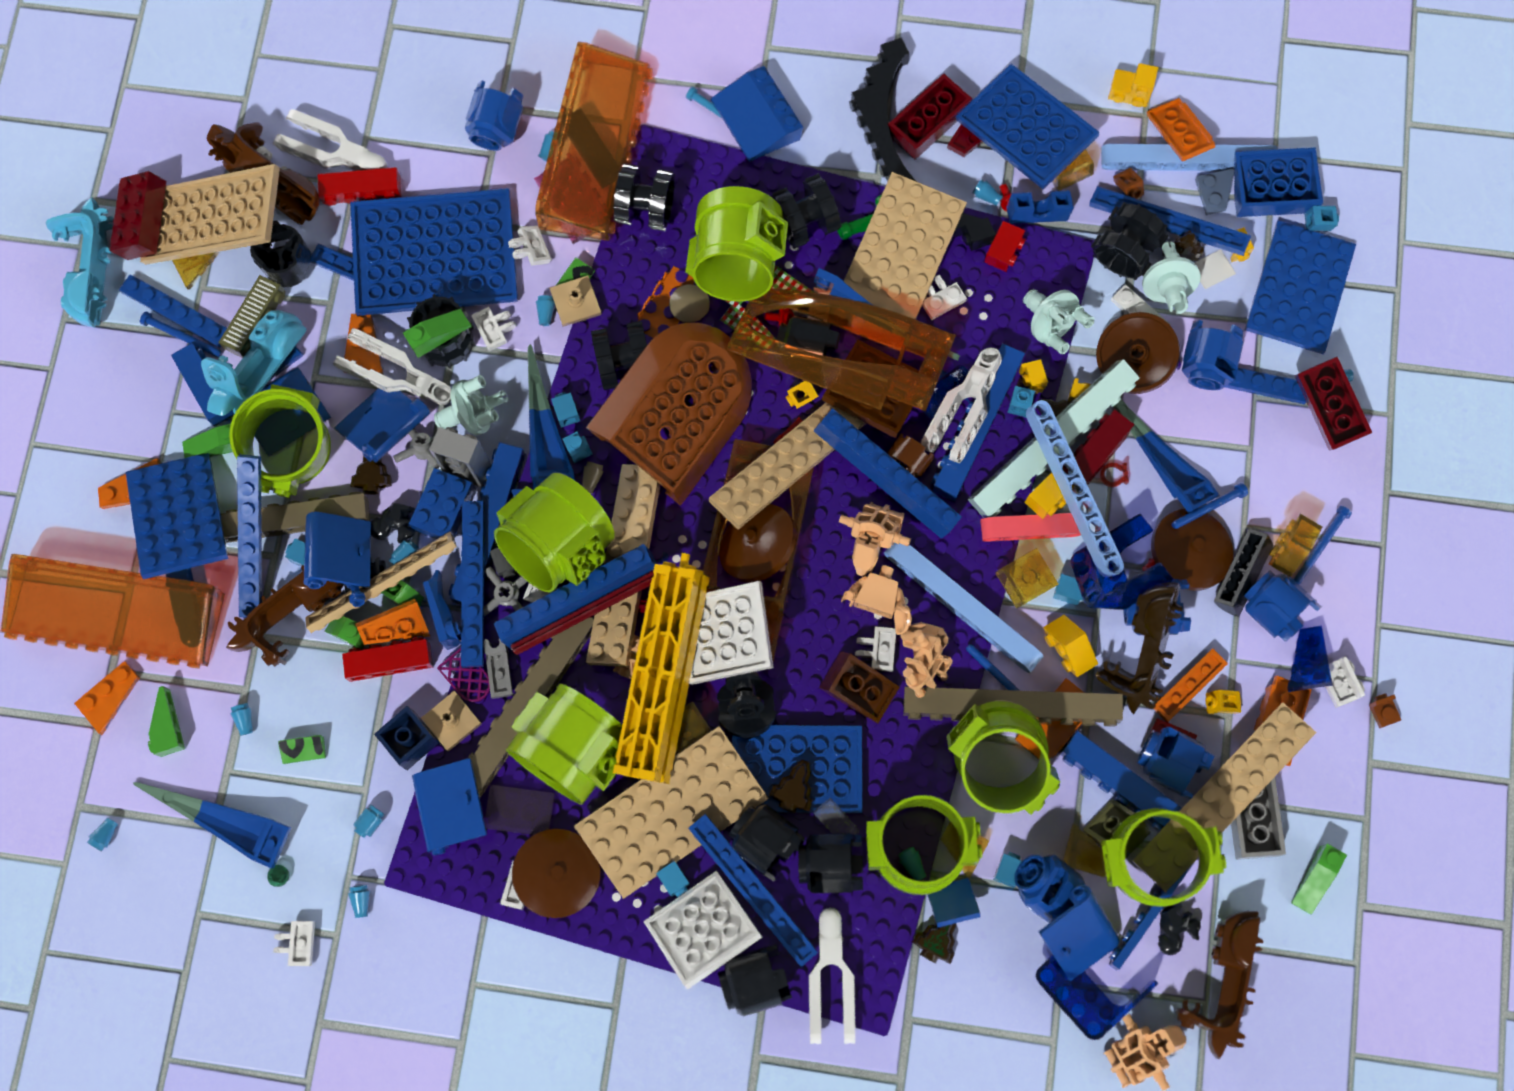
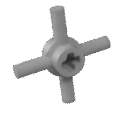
[393,428,440,469]
[484,567,527,617]

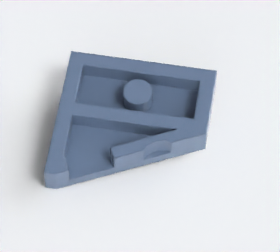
[1195,168,1234,215]

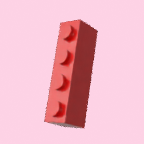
[318,167,402,206]
[342,637,433,682]

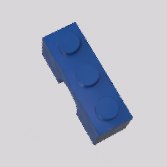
[1006,191,1074,224]

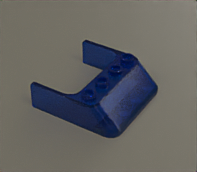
[1070,514,1174,610]
[1035,948,1159,1040]

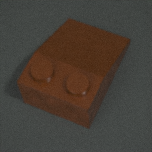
[819,651,900,723]

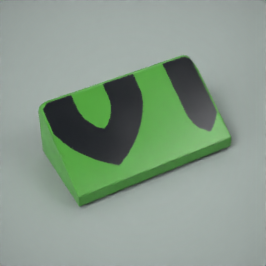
[555,258,595,286]
[278,735,326,764]

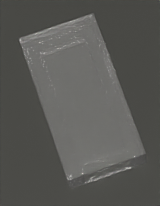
[814,797,859,835]

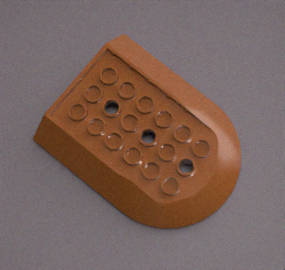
[586,323,752,505]

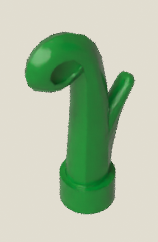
[837,195,882,240]

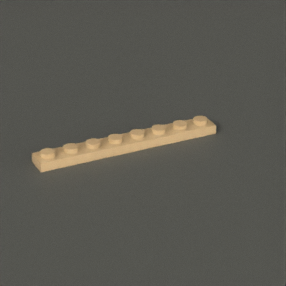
[305,532,457,633]

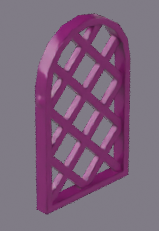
[437,648,490,702]

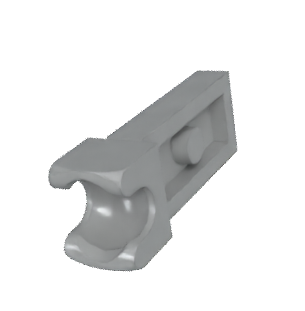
[483,639,513,699]

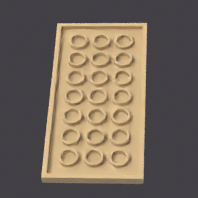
[140,164,280,265]
[828,172,967,352]
[574,726,769,899]

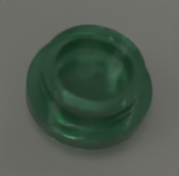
[267,865,290,887]

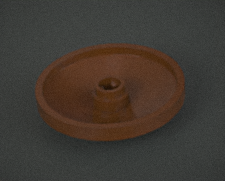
[1096,312,1180,394]
[719,504,797,583]
[1151,509,1234,591]
[512,829,600,918]

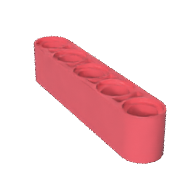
[980,513,1081,542]

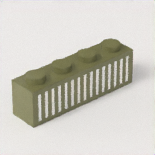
[219,275,286,358]

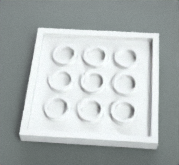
[689,581,773,684]
[644,871,762,990]

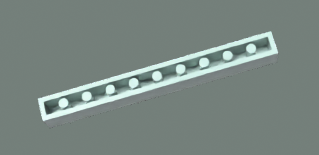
[968,359,1139,518]

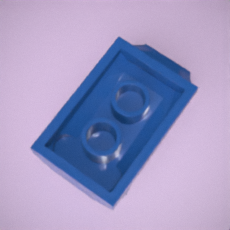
[423,570,461,650]

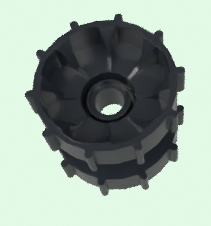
[613,163,675,231]
[770,173,842,249]
[1091,202,1169,280]
[407,294,476,369]
[591,321,647,390]

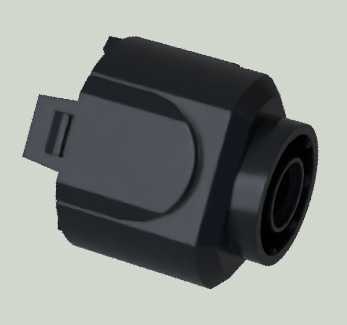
[250,220,312,287]
[774,316,840,376]
[729,805,806,881]
[798,833,863,893]
[718,945,792,1017]

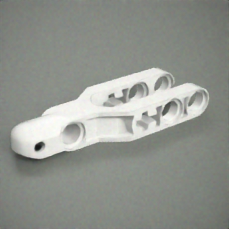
[272,109,387,171]
[333,328,451,405]
[921,348,1002,463]
[809,908,855,1044]

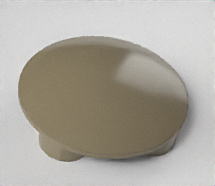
[669,285,710,323]

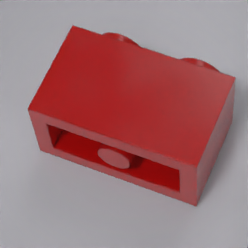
[984,221,1026,272]

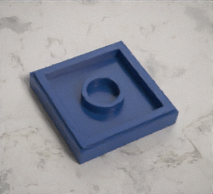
[927,878,981,927]

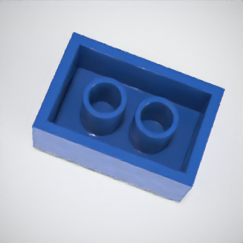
[409,468,476,539]

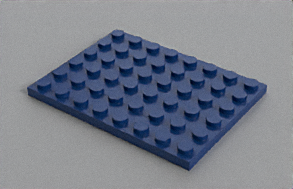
[350,188,518,316]

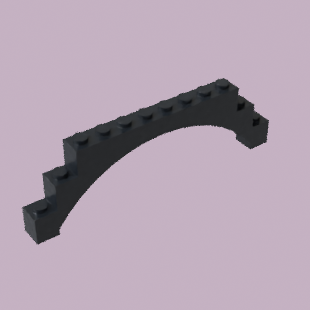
[849,37,996,251]

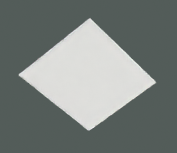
[1194,249,1236,289]

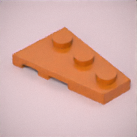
[343,313,384,375]
[98,458,160,509]
[355,599,431,645]
[74,661,140,735]

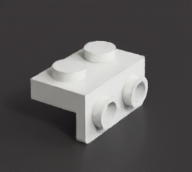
[1317,656,1365,708]

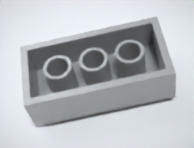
[429,427,492,487]
[1231,777,1286,860]

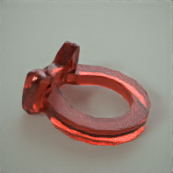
[1100,462,1129,487]

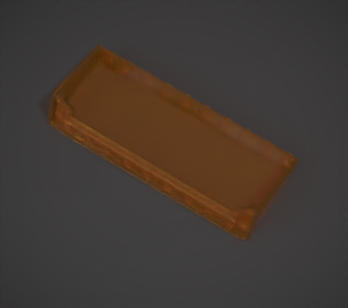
[535,41,653,241]
[0,554,225,669]

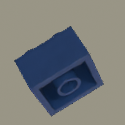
[374,706,440,771]

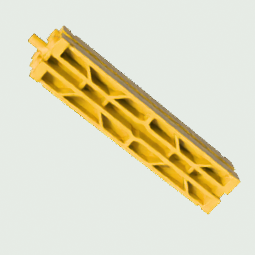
[613,553,710,784]

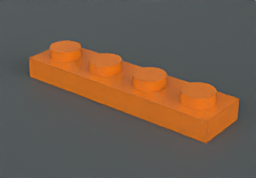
[1154,648,1228,722]

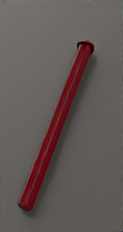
[511,570,654,655]

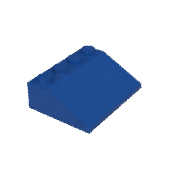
[711,66,803,162]
[1234,147,1323,217]

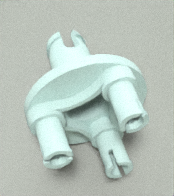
[1142,241,1201,314]
[1023,290,1095,355]
[434,375,508,435]

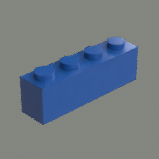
[171,343,234,427]

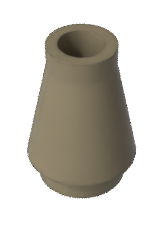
[582,462,604,494]

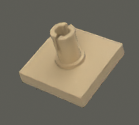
[550,276,601,327]
[421,691,482,752]

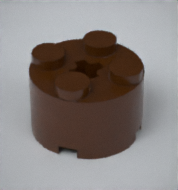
[887,433,935,478]

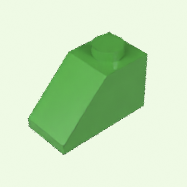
[381,580,425,607]
[325,616,364,650]

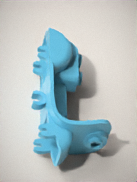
[46,197,114,327]
[201,310,307,416]

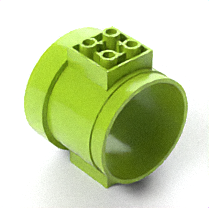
[685,186,788,302]
[229,384,331,498]
[494,473,615,592]
[505,684,622,805]
[947,701,1060,815]
[866,795,982,895]
[1101,808,1227,907]

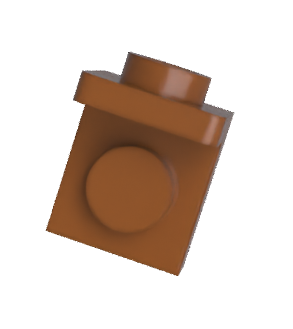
[1113,167,1144,199]
[1369,693,1402,729]

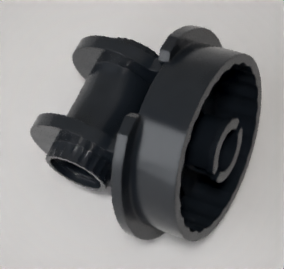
[717,672,776,738]

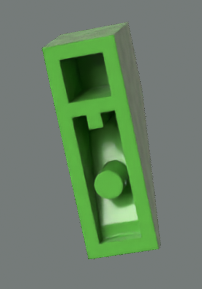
[403,309,471,358]
[182,424,233,458]
[148,686,185,757]
[1291,844,1347,915]

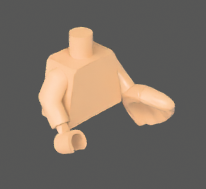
[841,565,912,635]

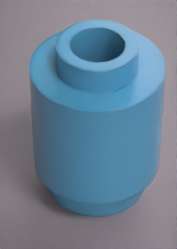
[389,540,419,565]
[353,805,385,838]

